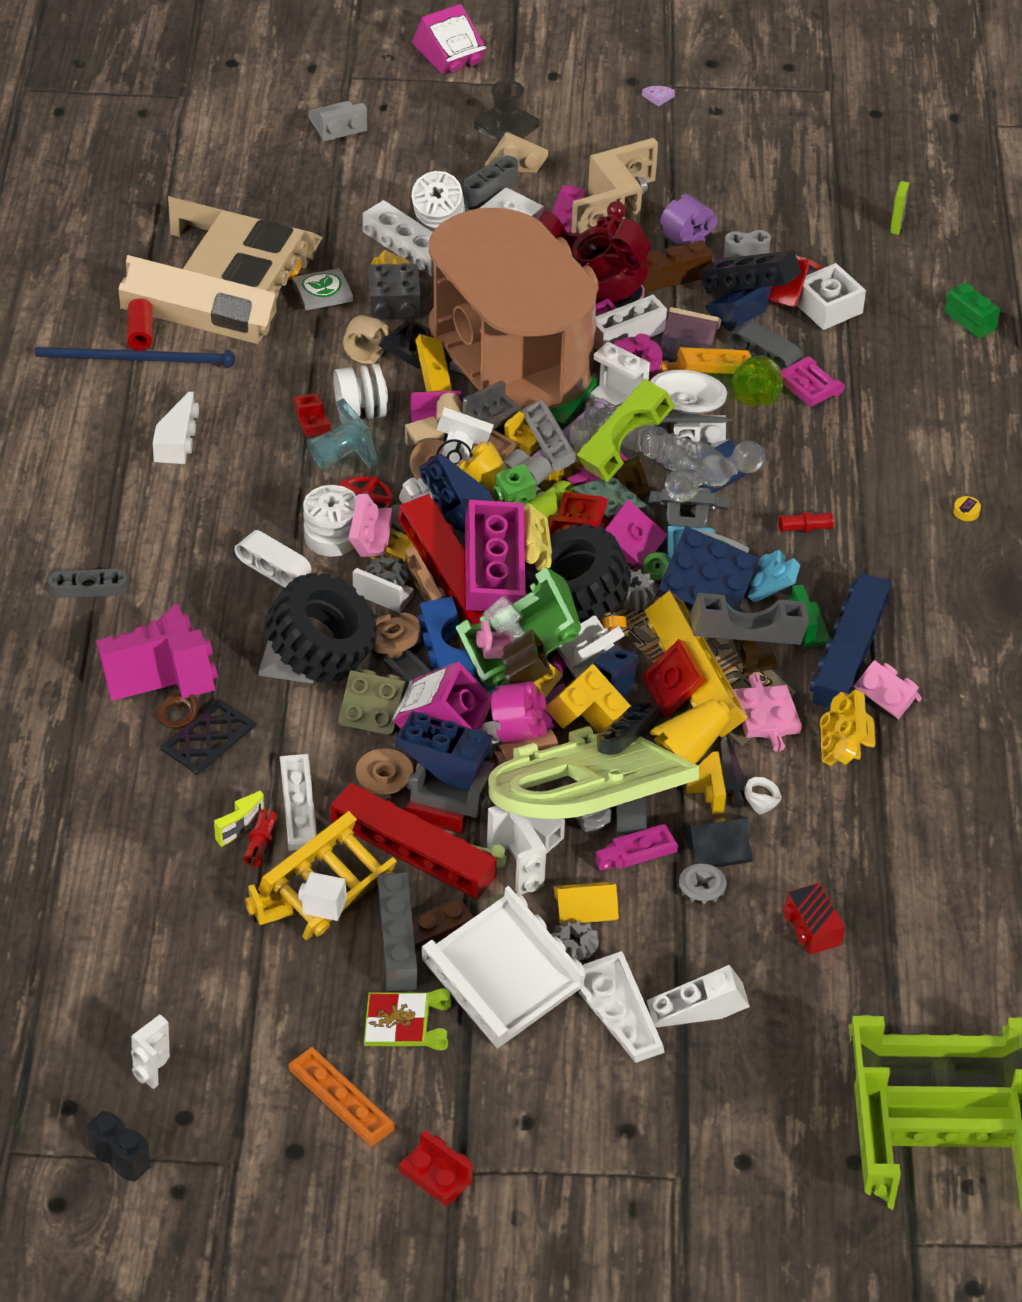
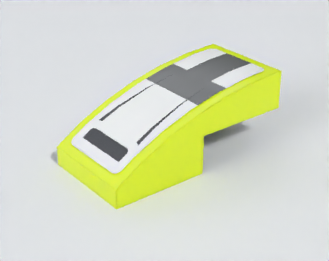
[214,790,264,847]

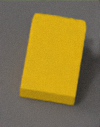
[686,752,726,814]

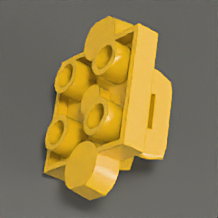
[820,689,875,766]

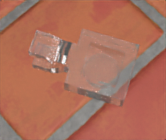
[483,595,527,640]

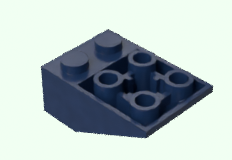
[419,453,494,533]
[395,711,493,791]

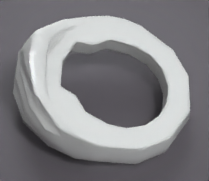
[744,777,782,814]

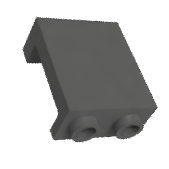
[407,761,495,818]

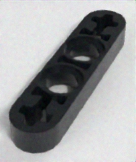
[597,702,659,755]

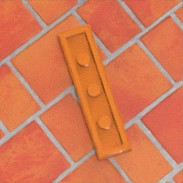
[288,1047,395,1148]

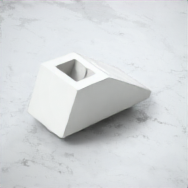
[153,392,199,464]
[647,965,750,1028]

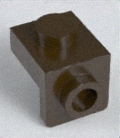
[616,456,650,500]

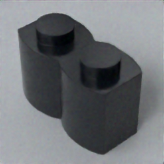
[87,1111,151,1182]

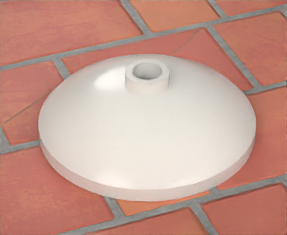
[651,370,727,415]

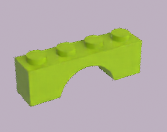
[577,379,675,482]

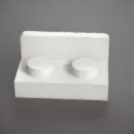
[131,1015,170,1089]

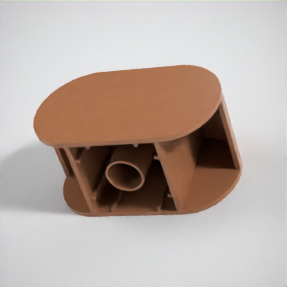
[429,208,598,409]

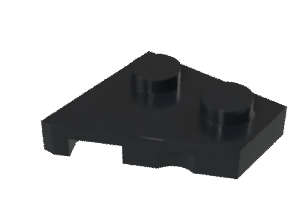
[378,318,431,369]

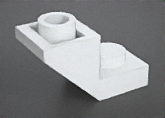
[674,415,726,451]

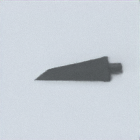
[660,413,735,424]

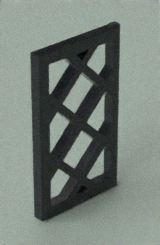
[160,699,257,775]

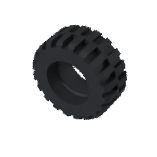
[525,524,631,624]
[266,573,377,682]

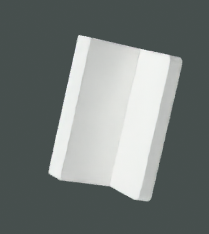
[353,568,414,613]

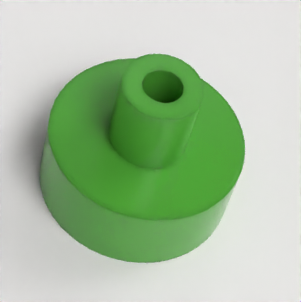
[643,552,671,580]

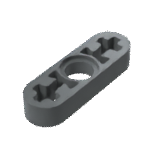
[48,569,128,598]

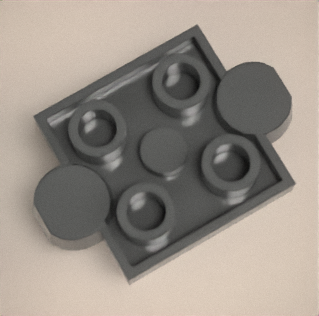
[649,486,728,528]

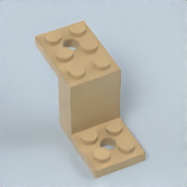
[571,138,658,234]

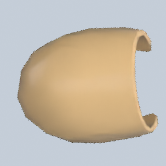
[343,315,391,364]

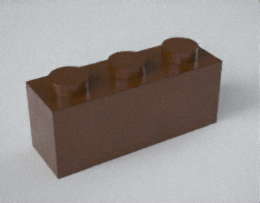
[642,240,713,292]

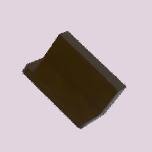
[732,639,778,674]

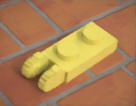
[524,503,552,572]

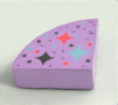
[642,86,675,106]

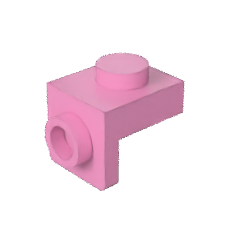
[476,620,516,659]

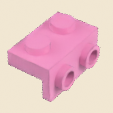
[854,660,922,720]

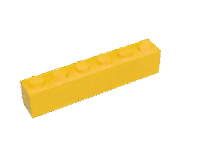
[644,590,749,738]

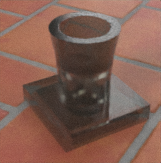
[474,80,540,142]

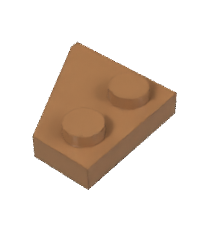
[404,546,446,602]

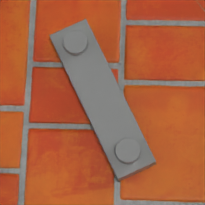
[522,399,579,472]

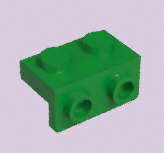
[788,585,829,648]

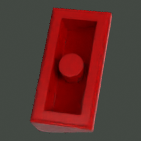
[406,802,468,834]

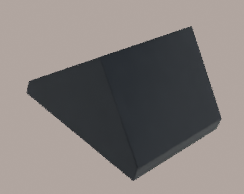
[681,814,753,868]

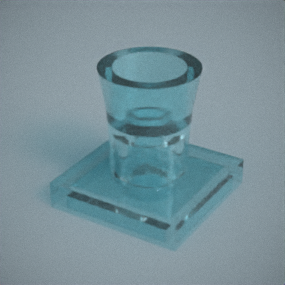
[307,398,378,472]

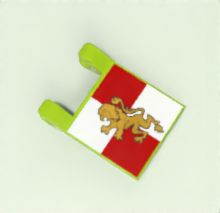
[364,989,451,1050]

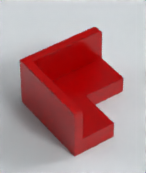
[768,256,824,307]

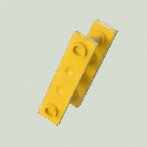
[258,811,397,941]

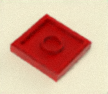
[641,639,707,717]

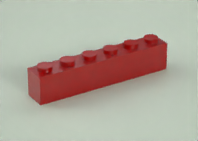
[398,494,500,625]
[331,783,497,900]

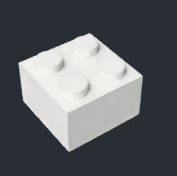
[797,263,866,330]

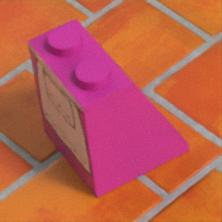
[412,4,486,74]
[392,661,492,730]

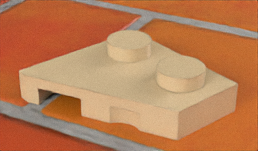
[485,132,548,172]

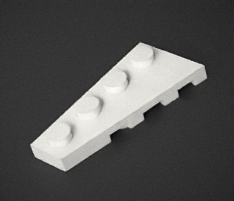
[578,951,664,1063]

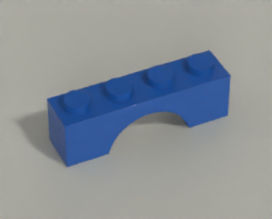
[417,596,476,679]

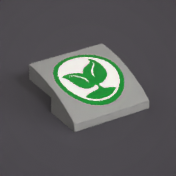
[292,268,353,310]

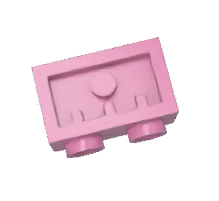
[349,494,394,557]

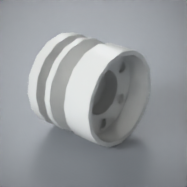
[411,171,465,232]
[333,364,388,423]
[303,485,357,557]

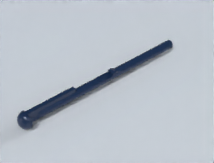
[35,347,235,369]

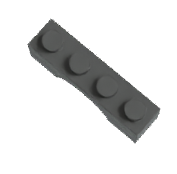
[690,593,809,645]
[378,873,417,992]

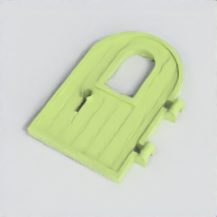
[488,726,699,819]

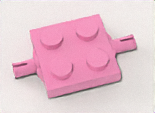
[734,674,802,752]

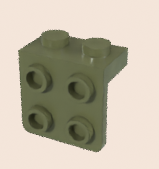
[339,669,408,736]

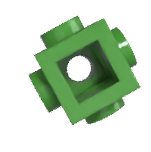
[493,463,537,504]

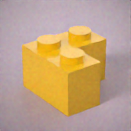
[545,664,631,733]

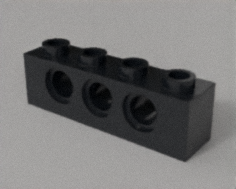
[699,250,801,294]

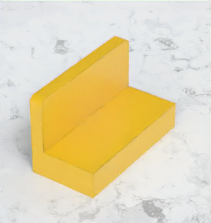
[554,881,619,925]

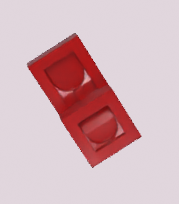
[293,393,331,437]

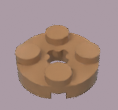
[372,613,422,658]

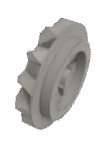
[679,864,726,904]
[551,919,599,961]

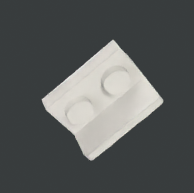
[556,616,625,678]

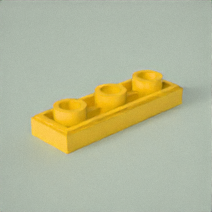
[416,334,452,392]

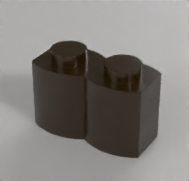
[502,629,550,684]

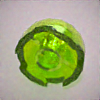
[732,355,783,408]

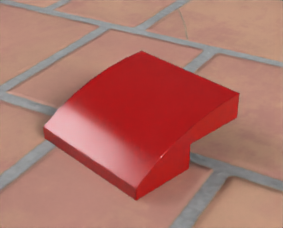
[548,492,608,536]

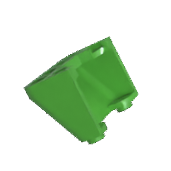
[456,567,581,687]

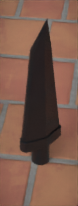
[720,734,746,808]

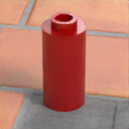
[127,298,153,351]

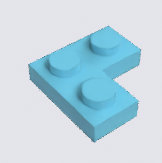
[748,550,800,603]

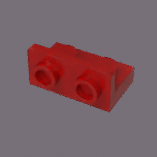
[399,1130,473,1207]

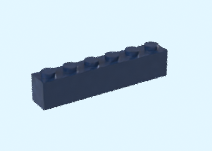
[810,573,892,708]

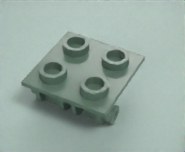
[573,476,646,518]

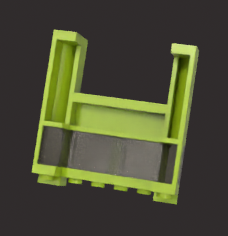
[848,1015,1022,1212]

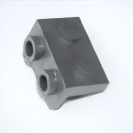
[462,380,522,430]

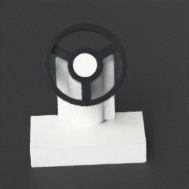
[436,407,493,465]

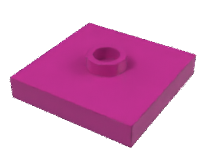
[605,499,668,570]

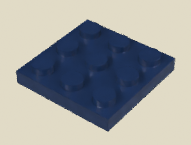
[656,526,760,611]

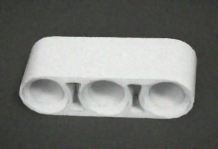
[235,530,312,587]

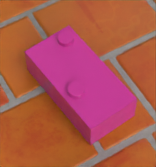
[465,500,525,612]

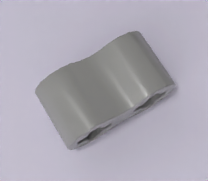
[723,230,771,258]
[503,449,552,485]

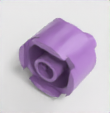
[660,194,718,245]

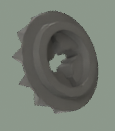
[366,554,409,586]

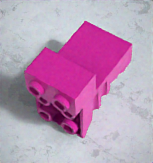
[96,604,218,701]

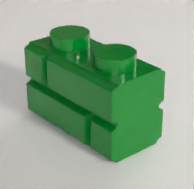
[945,282,1000,339]

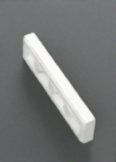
[280,754,317,851]

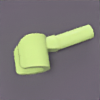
[471,844,506,868]

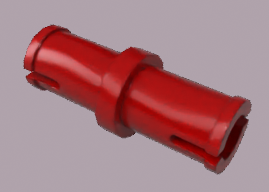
[778,512,834,533]
[243,809,277,867]

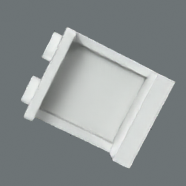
[590,342,650,413]
[487,806,546,895]

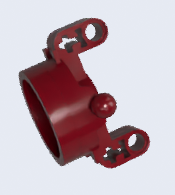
[537,201,651,304]

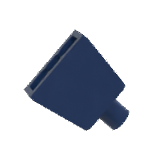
[593,646,639,698]

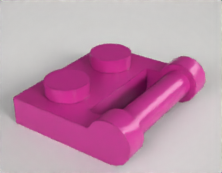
[777,357,845,407]

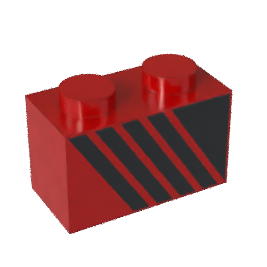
[783,882,845,955]

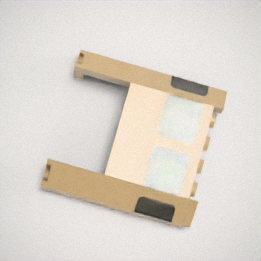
[119,196,323,344]

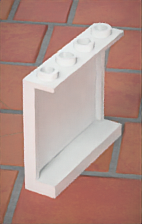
[422,886,585,1049]

